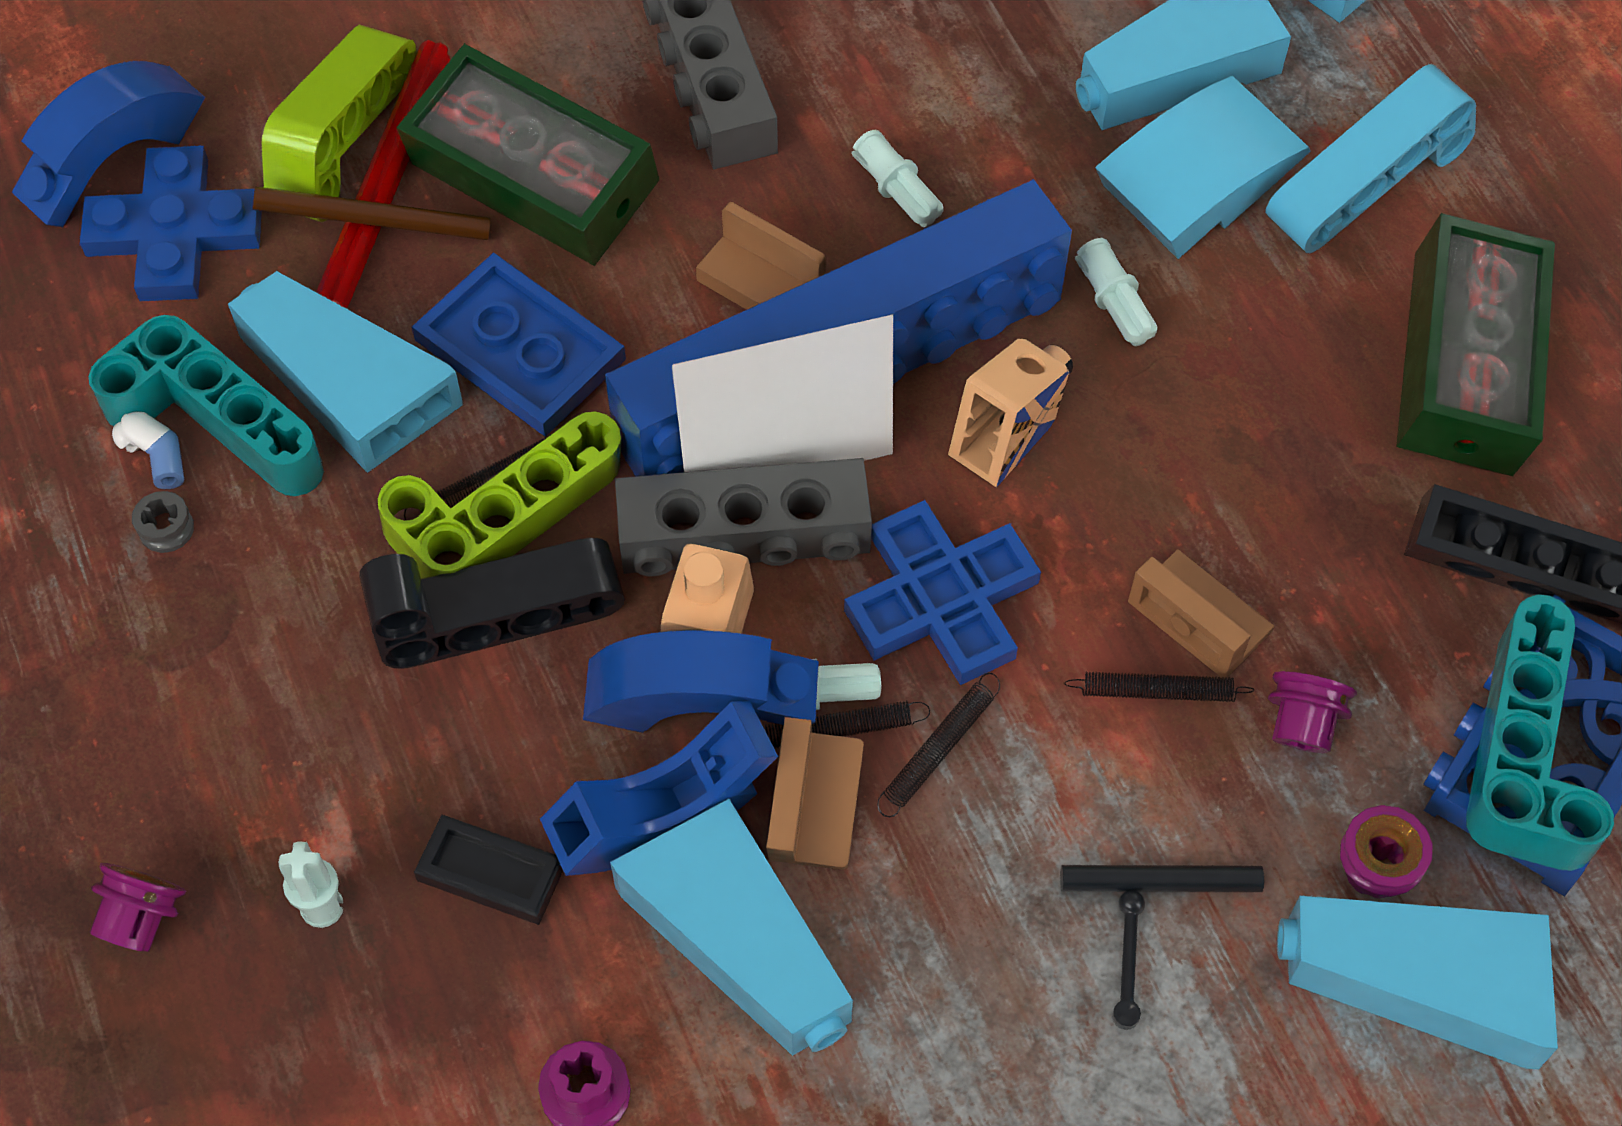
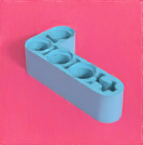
[1265,64,1476,253]

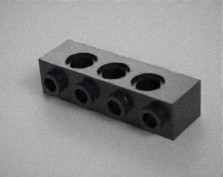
[1404,484,1622,624]

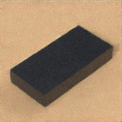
[414,814,563,925]

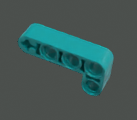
[88,315,324,496]
[1466,595,1614,871]

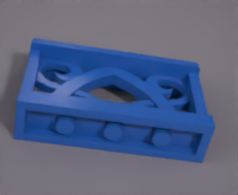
[1423,594,1622,897]

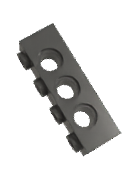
[642,0,778,170]
[615,458,872,576]

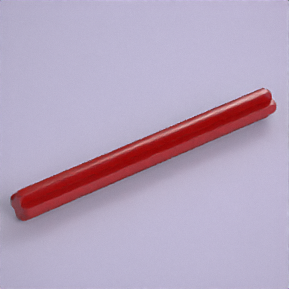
[316,40,450,309]

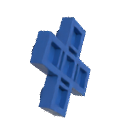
[80,146,262,301]
[844,500,1041,685]

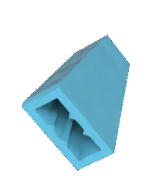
[1076,0,1291,130]
[228,271,463,473]
[610,799,853,1056]
[1277,896,1558,1070]

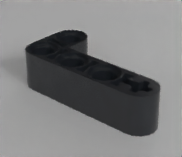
[359,538,625,669]

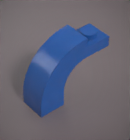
[12,61,206,227]
[583,630,819,733]
[540,701,778,876]

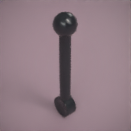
[1112,890,1145,1030]

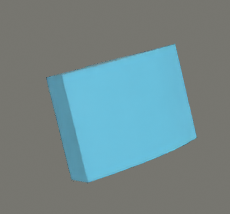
[1095,76,1310,259]

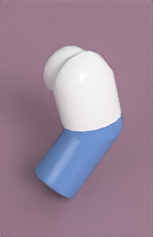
[112,412,185,489]

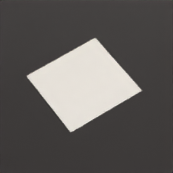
[672,314,893,473]

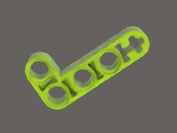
[262,25,417,222]
[378,412,621,579]

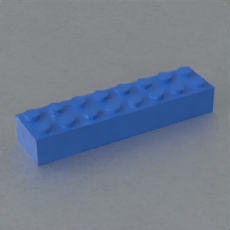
[605,179,1072,477]

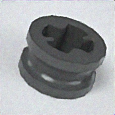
[132,491,194,553]

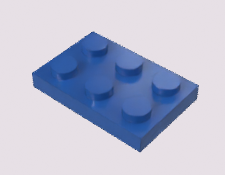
[412,252,626,437]

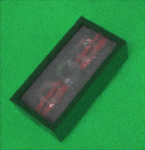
[396,43,660,266]
[1396,213,1555,476]

